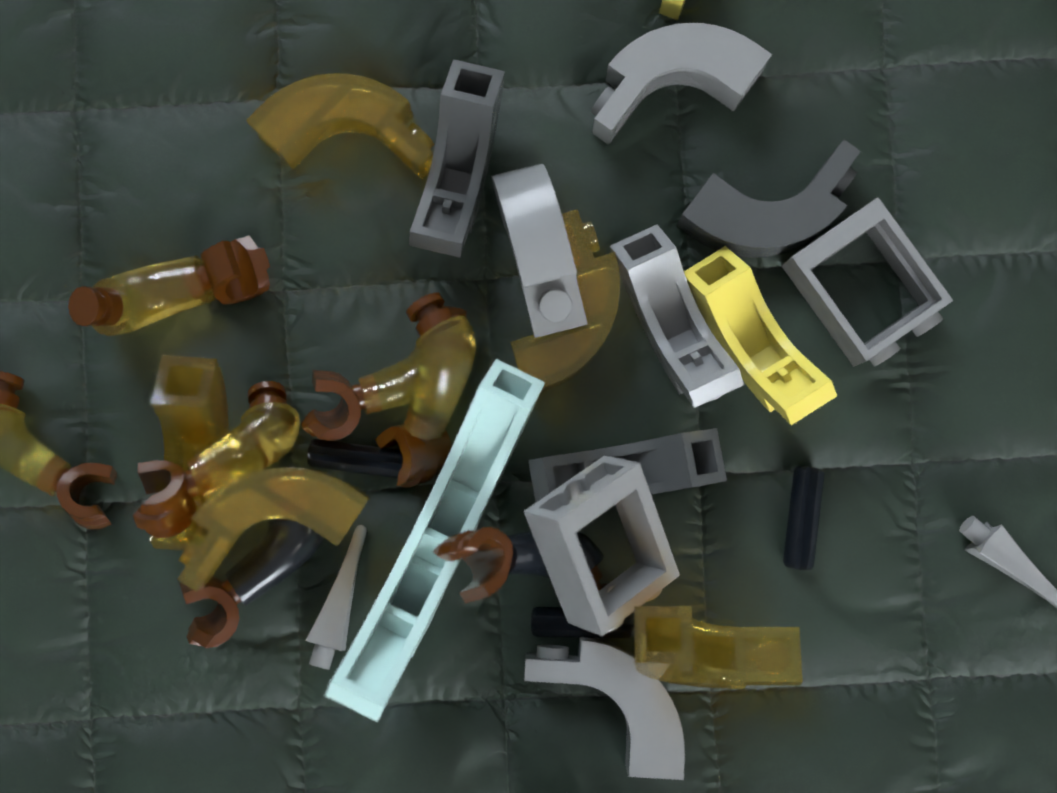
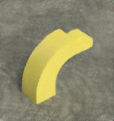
[684,246,837,425]

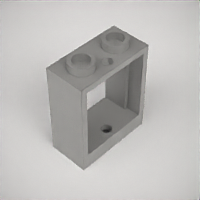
[782,197,953,367]
[523,456,680,636]

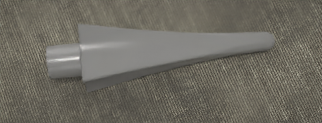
[959,516,1057,608]
[305,525,367,670]

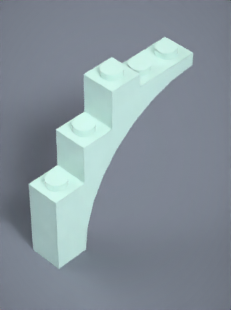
[325,359,545,722]

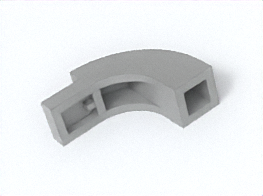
[591,23,772,145]
[491,163,588,338]
[610,224,744,408]
[524,637,685,780]

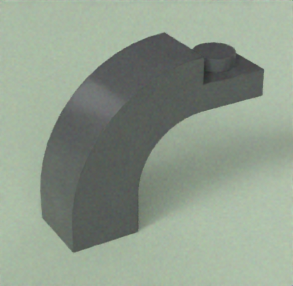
[409,59,505,258]
[676,139,861,258]
[528,428,727,502]

